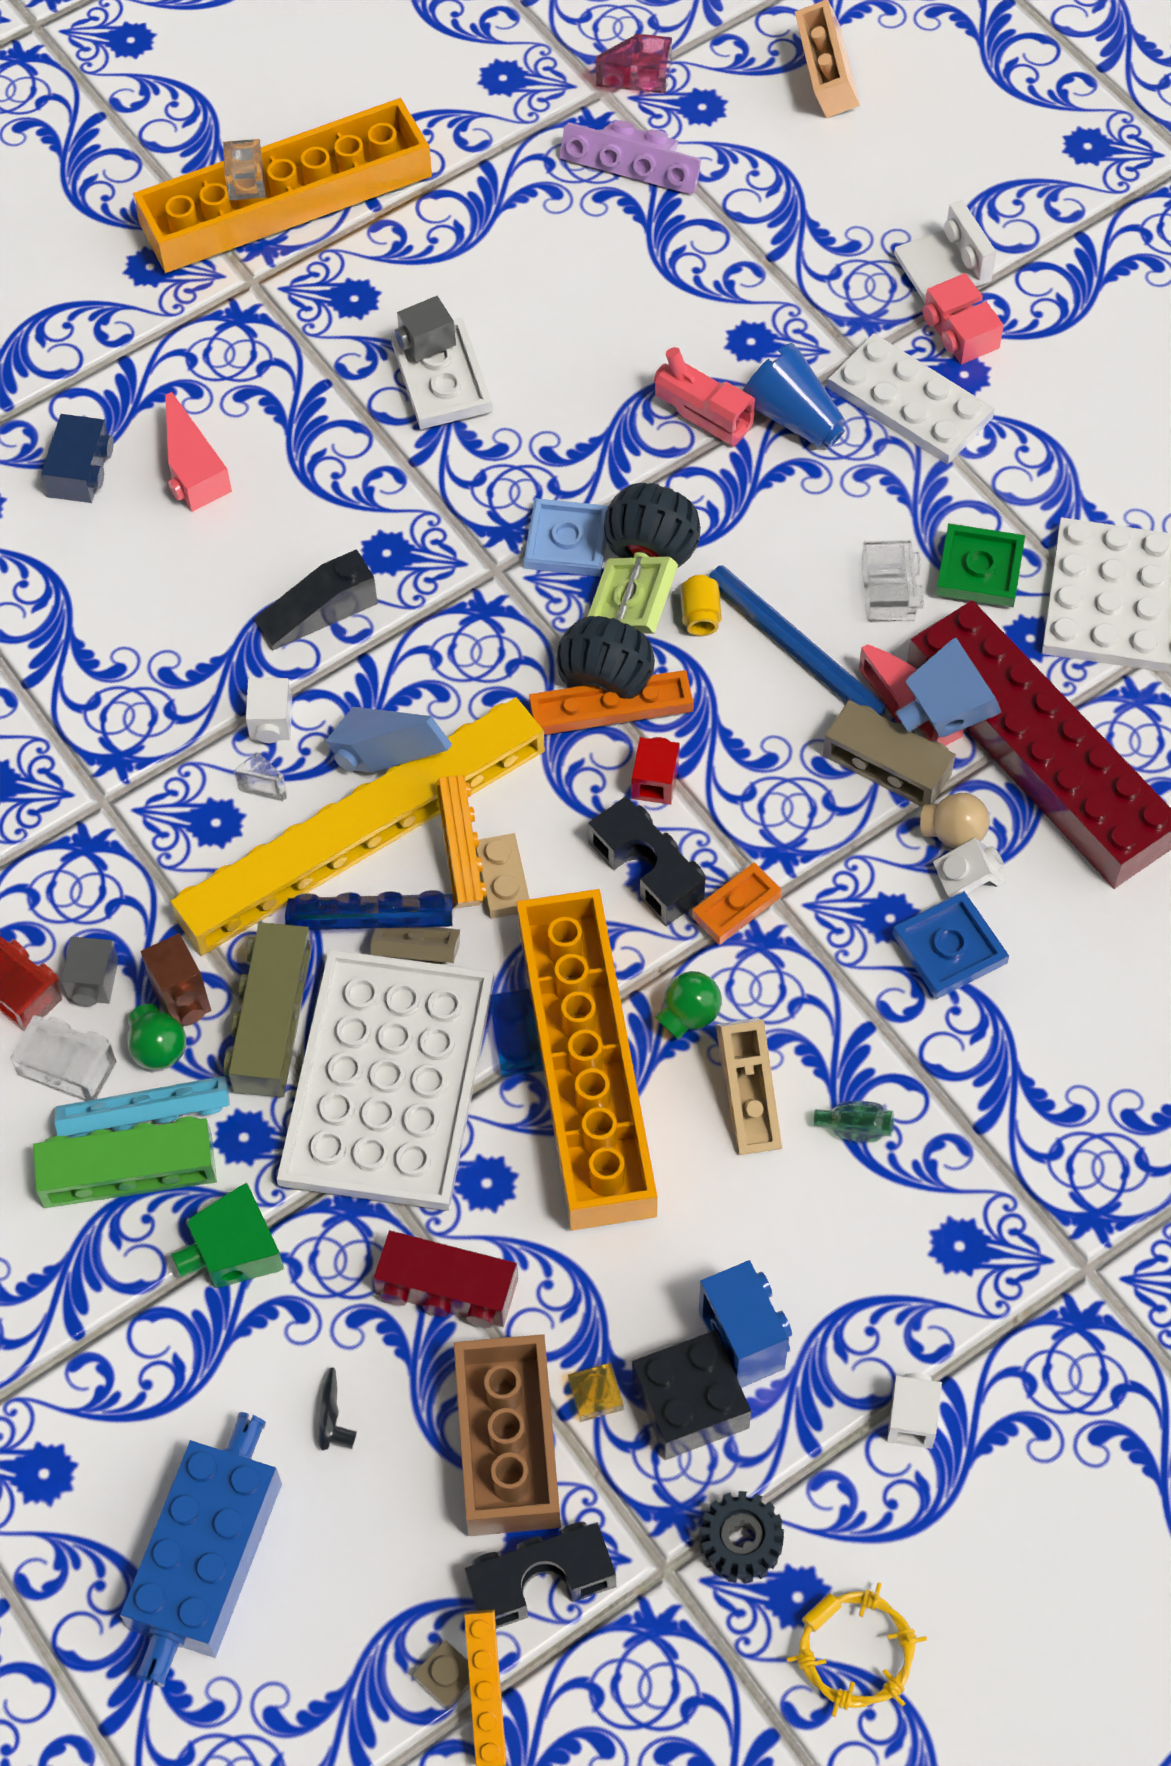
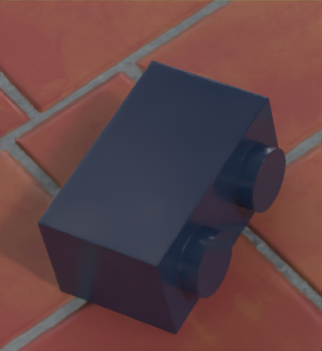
[41,414,114,503]

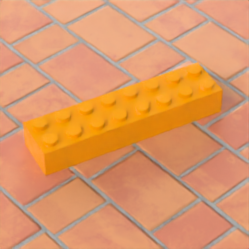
[133,97,432,273]
[517,889,658,1231]

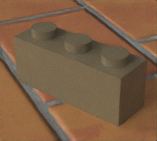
[823,700,956,807]

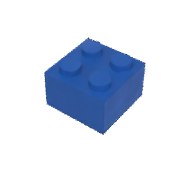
[698,1260,792,1388]

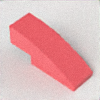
[859,644,964,746]

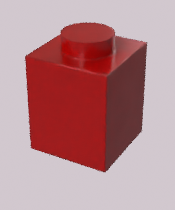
[631,737,680,805]

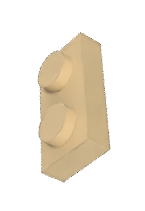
[476,833,530,919]

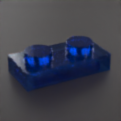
[489,989,543,1078]

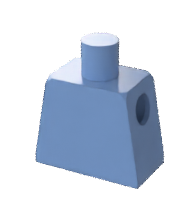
[896,638,1001,737]

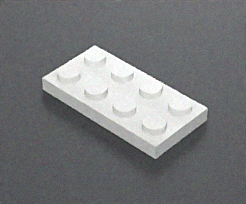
[828,333,995,465]

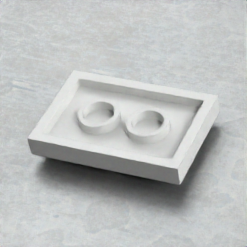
[391,317,493,429]

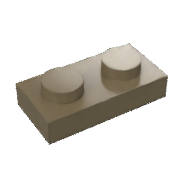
[371,921,460,964]

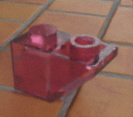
[596,34,672,94]

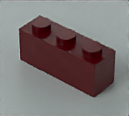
[373,1230,518,1328]

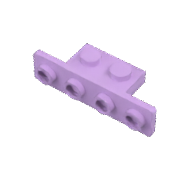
[560,120,701,194]

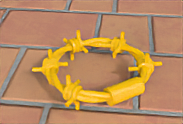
[786,1582,927,1717]

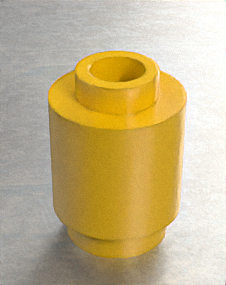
[680,575,722,636]

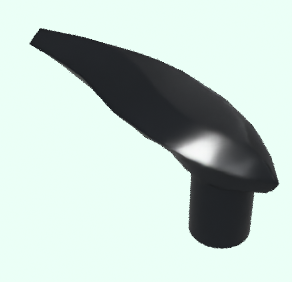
[317,1367,357,1451]

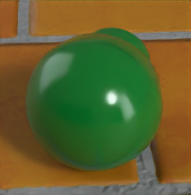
[654,971,722,1040]
[127,1004,186,1071]

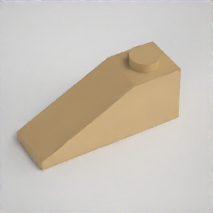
[716,1018,783,1155]

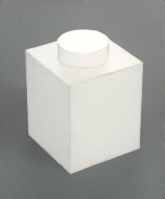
[246,678,292,743]
[887,1373,942,1449]

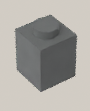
[395,295,456,362]
[61,936,119,1006]

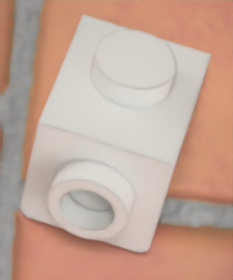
[933,838,1005,898]

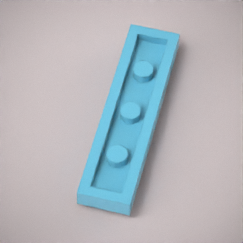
[54,1076,230,1138]

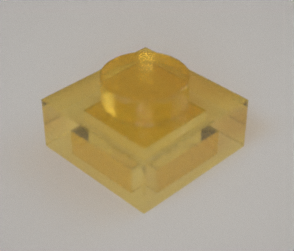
[568,1363,624,1422]

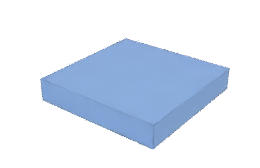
[524,498,608,577]

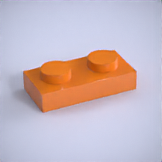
[692,862,782,945]

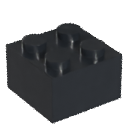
[632,1330,751,1460]

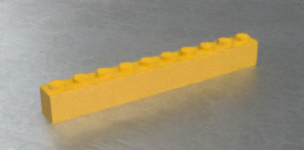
[170,697,545,956]

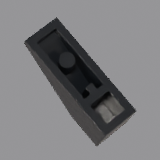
[255,549,378,651]

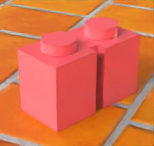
[923,273,1004,365]

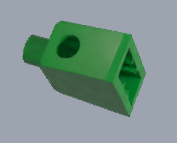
[171,1183,284,1288]

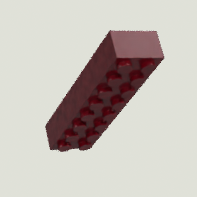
[907,600,1171,889]

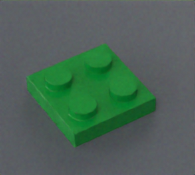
[936,523,1025,608]

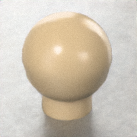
[920,793,990,848]

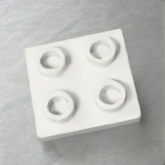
[894,200,996,302]

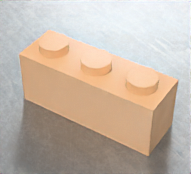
[795,0,860,118]

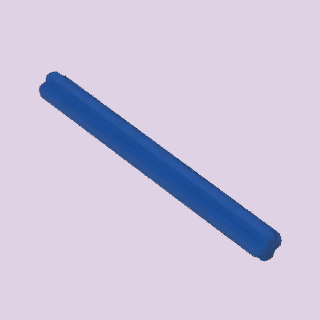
[709,565,886,716]

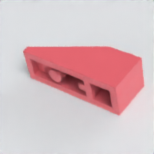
[165,392,232,512]

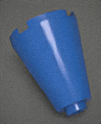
[743,343,845,447]

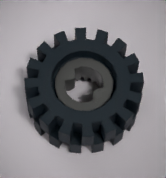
[700,1491,784,1583]

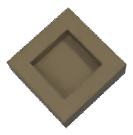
[413,1639,470,1711]

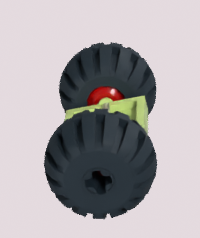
[556,483,701,699]

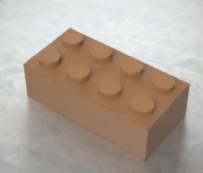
[454,1334,561,1536]

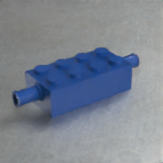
[120,1412,282,1687]

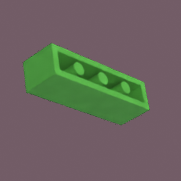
[33,1116,217,1208]

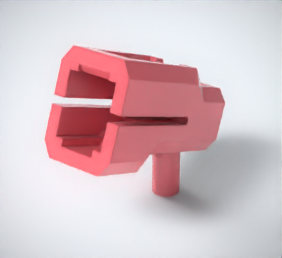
[654,347,755,447]

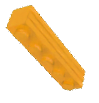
[436,775,486,908]
[464,1609,507,1766]

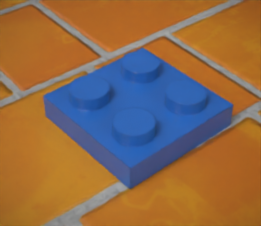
[892,891,1009,1000]

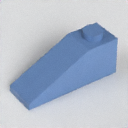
[325,707,452,773]

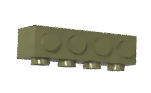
[224,922,312,1097]

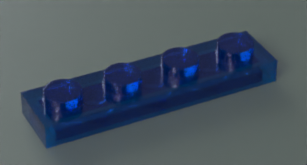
[285,890,454,930]

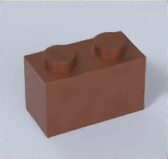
[141,933,212,1025]

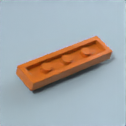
[529,670,694,735]

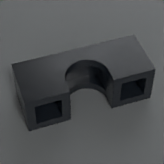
[588,796,706,927]
[465,1522,616,1629]

